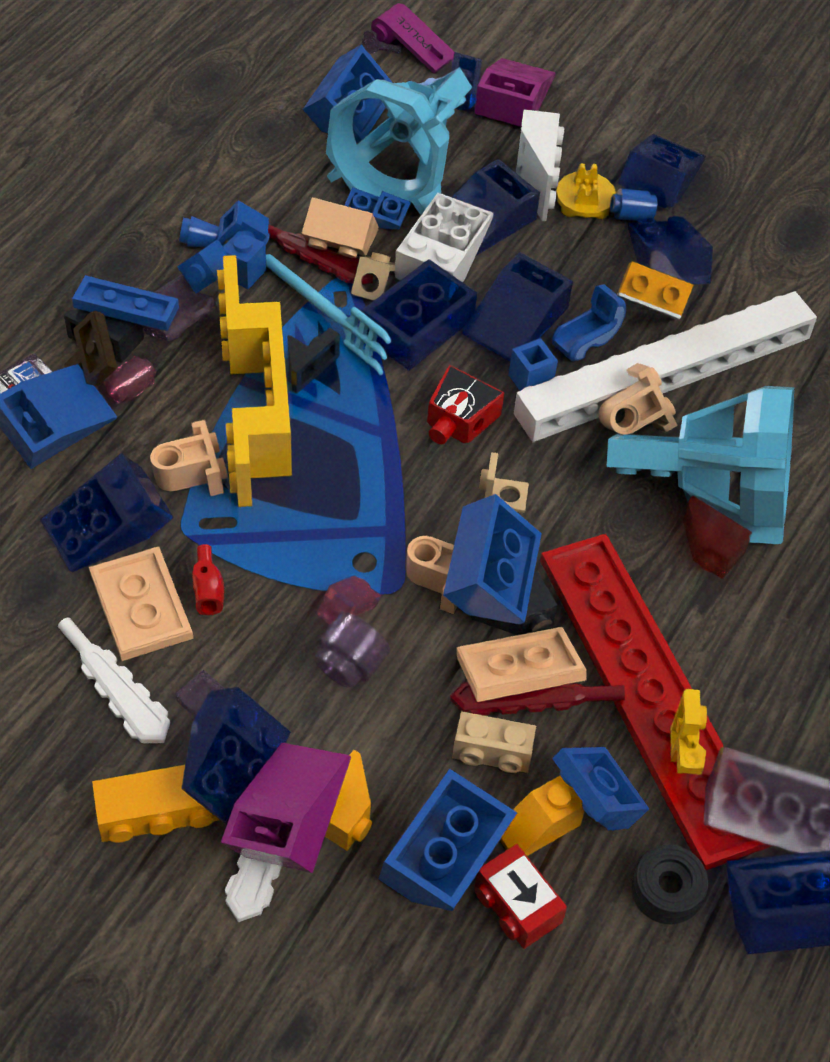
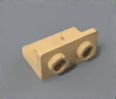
[452,711,536,773]

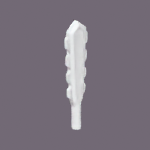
[58,618,170,743]
[225,855,282,922]

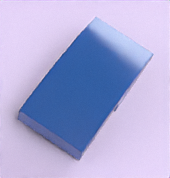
[344,187,411,229]

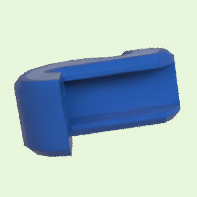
[552,284,626,361]

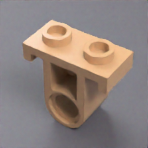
[599,363,677,435]
[150,420,228,496]
[406,536,457,614]

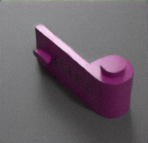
[371,3,457,74]

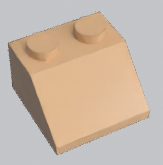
[302,197,379,258]

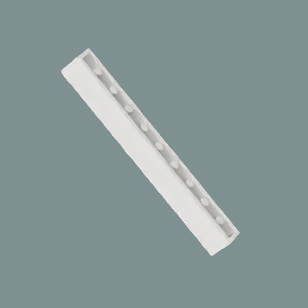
[514,291,817,442]

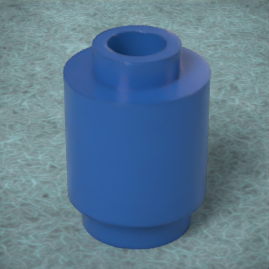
[610,188,657,222]

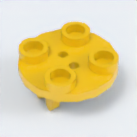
[556,163,616,219]

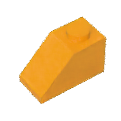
[325,750,372,851]
[500,775,584,856]

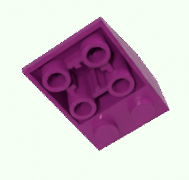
[475,58,556,127]
[221,743,351,873]

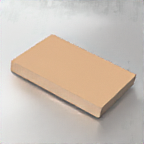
[89,546,193,661]
[457,627,586,702]

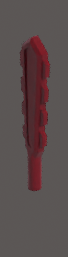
[268,224,373,284]
[450,682,625,716]

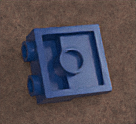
[552,747,649,830]

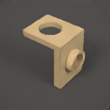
[351,252,395,302]
[479,452,529,513]

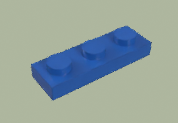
[72,275,179,331]

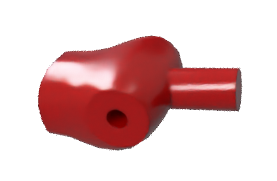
[192,544,225,615]

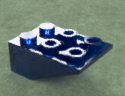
[452,159,540,255]
[628,216,713,285]
[462,252,573,361]
[40,453,174,572]
[181,687,291,825]

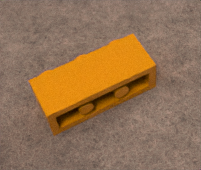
[92,760,221,843]

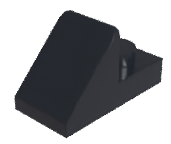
[287,328,340,394]

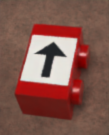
[475,844,567,949]

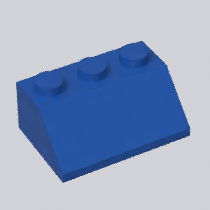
[303,45,393,143]
[443,494,542,624]
[378,769,517,911]

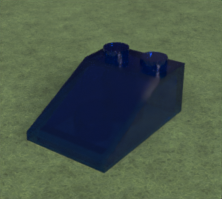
[618,134,706,208]

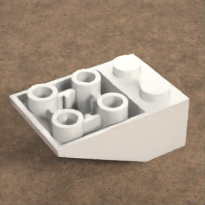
[515,110,564,221]
[395,193,494,299]

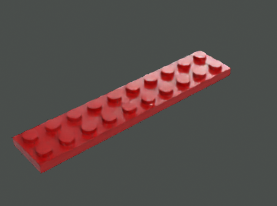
[540,533,776,870]

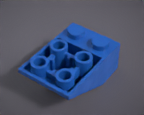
[0,364,117,469]

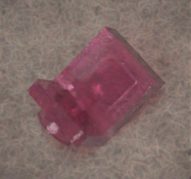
[317,575,381,634]

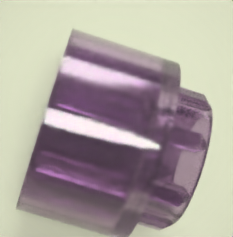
[315,612,390,688]

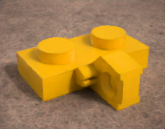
[670,689,707,775]

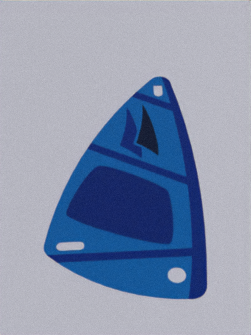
[181,278,406,594]

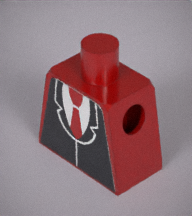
[427,365,504,445]

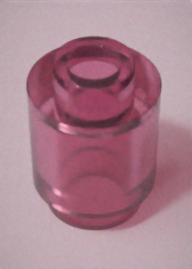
[104,356,156,403]

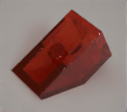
[683,496,753,579]

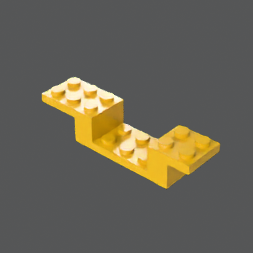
[217,255,292,507]

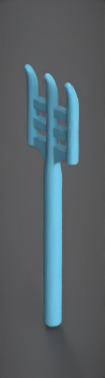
[266,254,391,375]

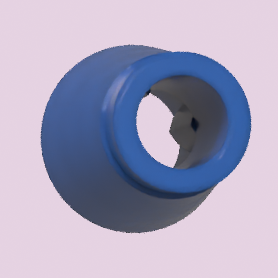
[179,216,224,247]

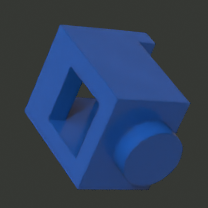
[218,200,270,245]

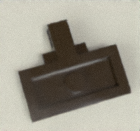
[64,311,118,387]

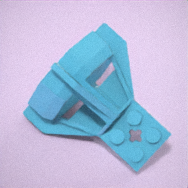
[326,67,472,215]
[607,386,794,544]

